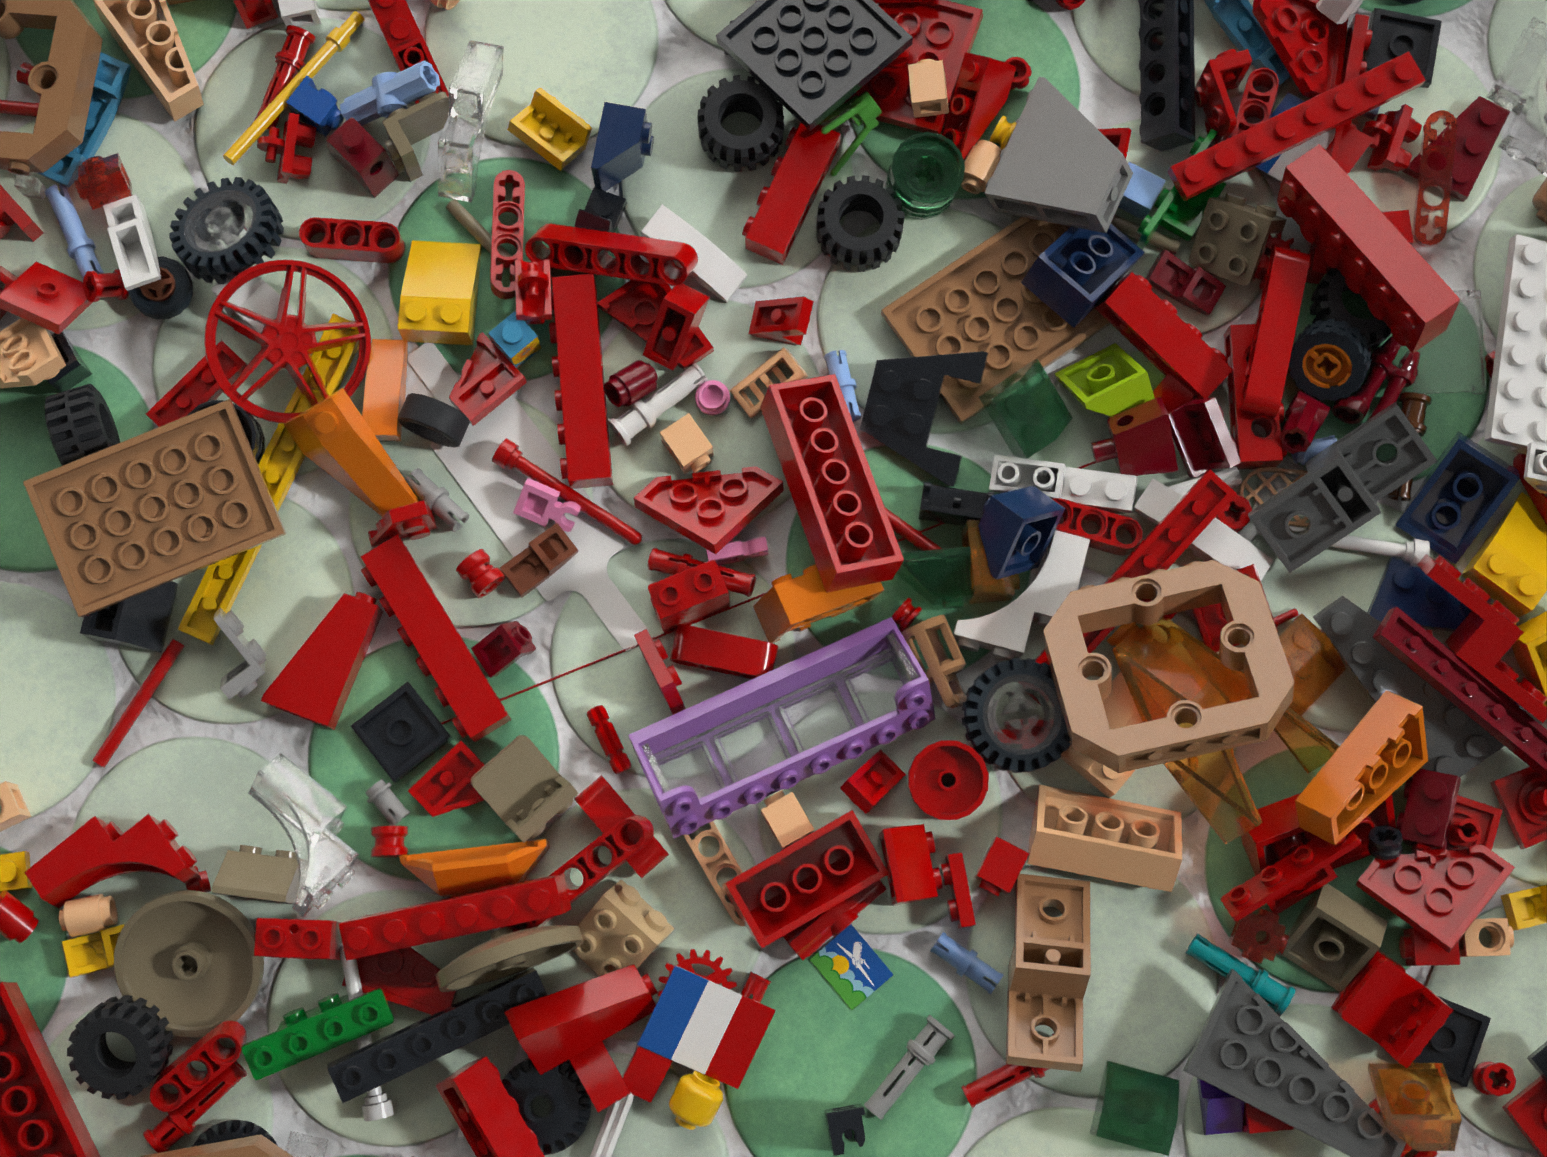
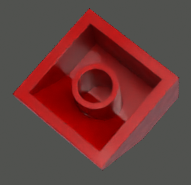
[879,824,943,906]

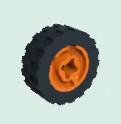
[1289,319,1372,401]

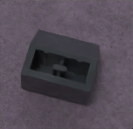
[80,581,178,653]

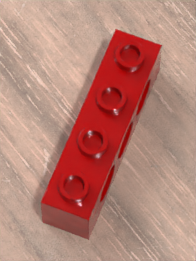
[1223,324,1287,470]

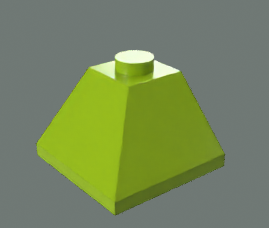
[1054,343,1155,416]

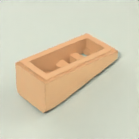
[729,347,808,419]

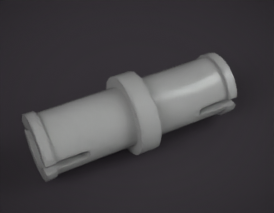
[405,468,469,532]

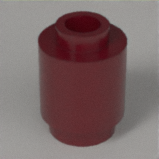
[604,360,658,407]

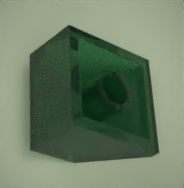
[979,359,1073,459]
[1090,1061,1180,1156]

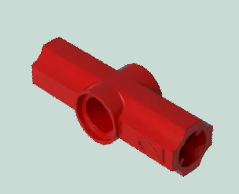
[783,880,887,961]

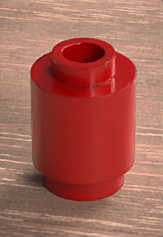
[0,890,39,944]

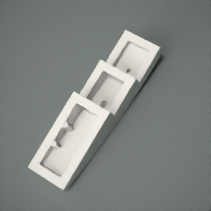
[1134,478,1274,581]

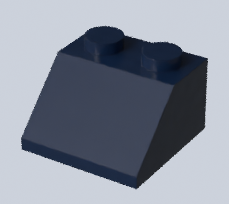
[591,102,654,191]
[978,486,1065,580]

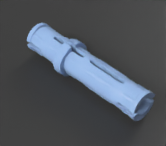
[45,184,104,281]

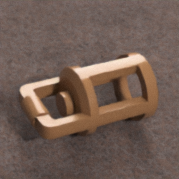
[901,615,967,708]

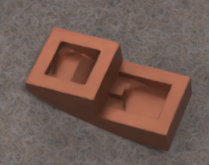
[500,523,578,598]

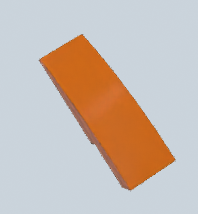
[362,339,408,441]

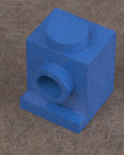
[286,75,344,137]

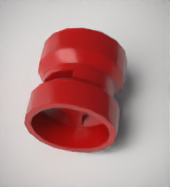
[456,549,506,599]

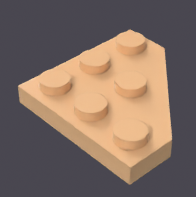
[0,318,66,389]

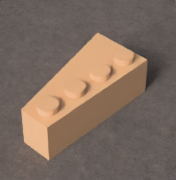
[93,0,204,122]

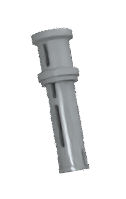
[864,1015,955,1120]

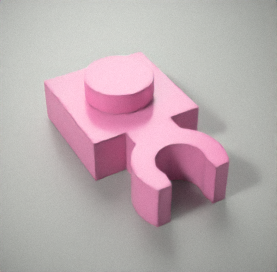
[513,478,581,532]
[706,537,768,566]

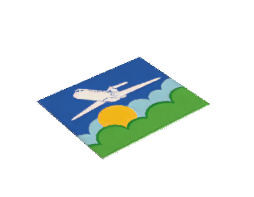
[809,924,894,1010]

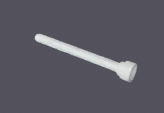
[1256,526,1430,568]
[340,943,394,1121]

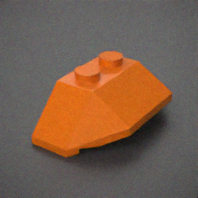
[399,839,550,897]

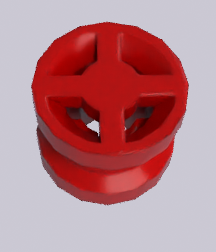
[1215,494,1252,533]
[371,826,408,858]

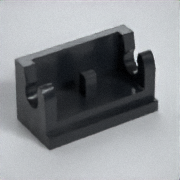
[918,482,995,528]
[825,1103,865,1156]

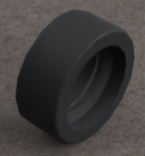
[397,393,470,448]

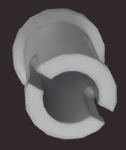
[365,779,410,826]

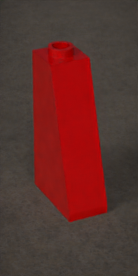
[261,592,384,730]
[505,964,658,1075]

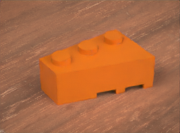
[753,564,884,643]

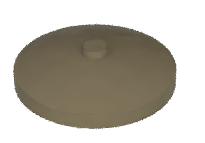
[114,890,264,1037]
[435,925,584,992]

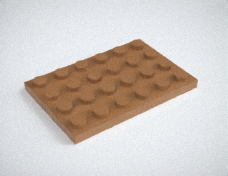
[881,217,1111,425]
[23,399,286,617]

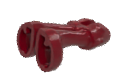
[1332,337,1421,424]

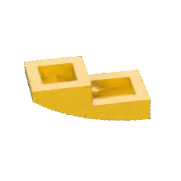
[1500,885,1547,931]
[61,924,125,979]

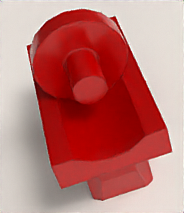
[1362,104,1422,172]
[257,112,316,184]
[515,259,552,325]

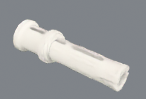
[608,363,708,446]

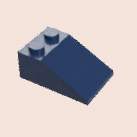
[1021,224,1145,328]
[1395,432,1520,564]

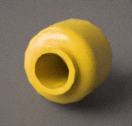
[669,1071,723,1130]

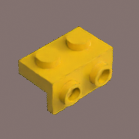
[507,88,592,171]

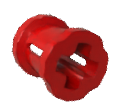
[83,269,129,302]
[1472,1061,1516,1096]

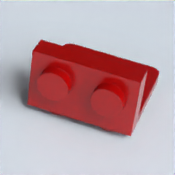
[1195,49,1253,144]
[1338,958,1453,1068]

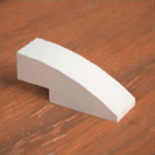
[103,194,161,291]
[641,205,747,303]

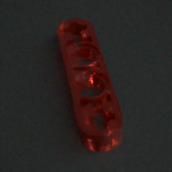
[1412,110,1457,248]

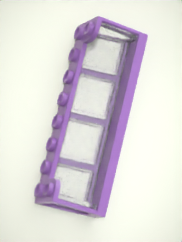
[628,617,936,839]

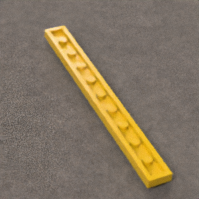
[178,313,359,646]

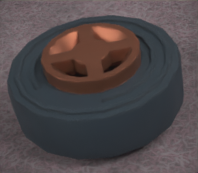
[128,256,193,320]

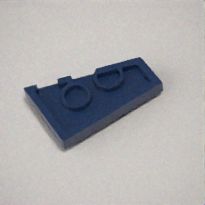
[1367,556,1492,631]

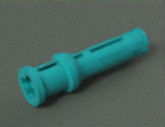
[1185,933,1296,1017]

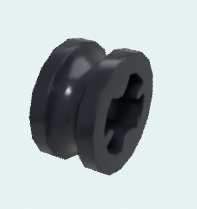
[1368,825,1403,860]

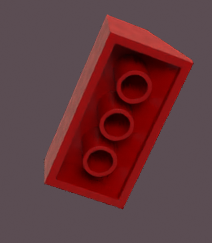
[1237,792,1396,875]
[722,810,889,949]

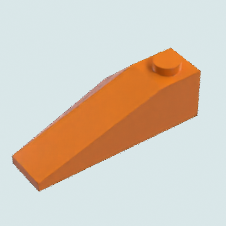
[284,388,419,518]

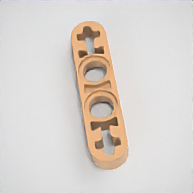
[683,821,745,926]

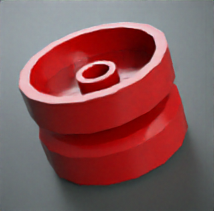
[908,740,989,820]

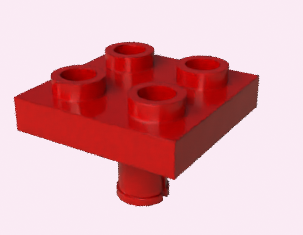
[1490,766,1547,850]
[1410,795,1503,854]

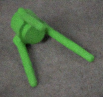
[819,91,882,176]

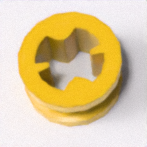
[989,116,1017,150]

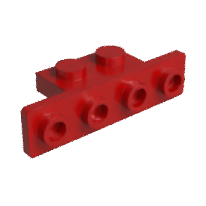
[1220,829,1361,922]

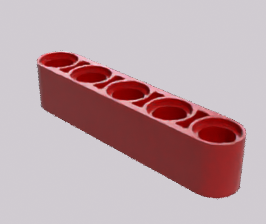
[525,224,698,286]
[1239,246,1310,418]
[500,815,654,932]

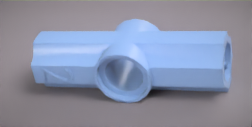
[340,60,440,126]

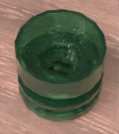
[885,132,965,220]

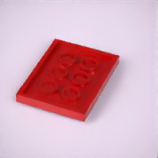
[843,0,983,137]

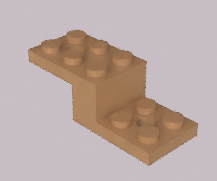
[1006,874,1091,1072]

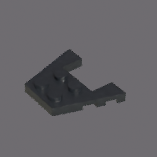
[860,351,989,487]

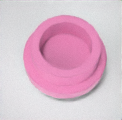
[695,380,730,415]

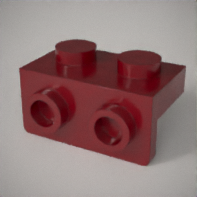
[1168,397,1241,478]
[1396,769,1461,850]

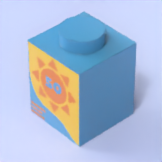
[488,311,542,369]

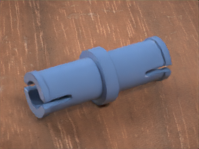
[930,932,1004,994]

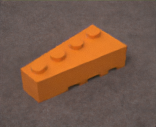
[1295,690,1428,845]

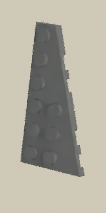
[1313,596,1504,777]
[1183,969,1407,1157]

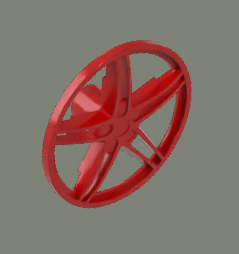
[204,260,371,424]

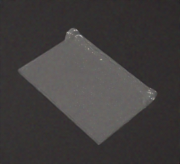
[1413,290,1487,394]

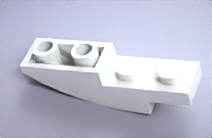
[989,455,1138,513]

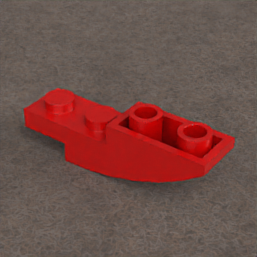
[368,0,452,104]

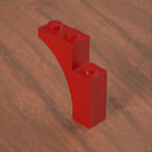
[24,813,201,909]

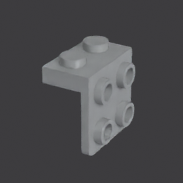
[213,608,267,700]

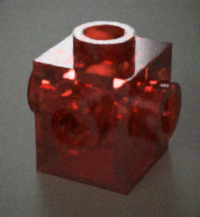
[74,153,132,210]
[1228,908,1289,964]

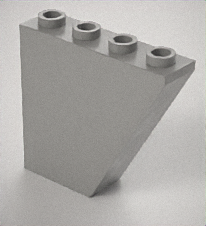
[985,77,1133,233]

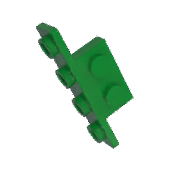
[1136,129,1226,250]
[242,988,394,1080]

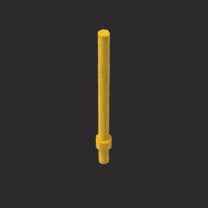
[223,11,365,165]

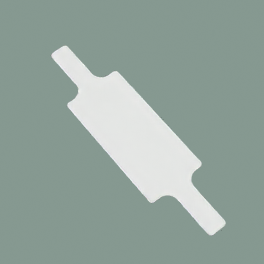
[407,343,649,651]

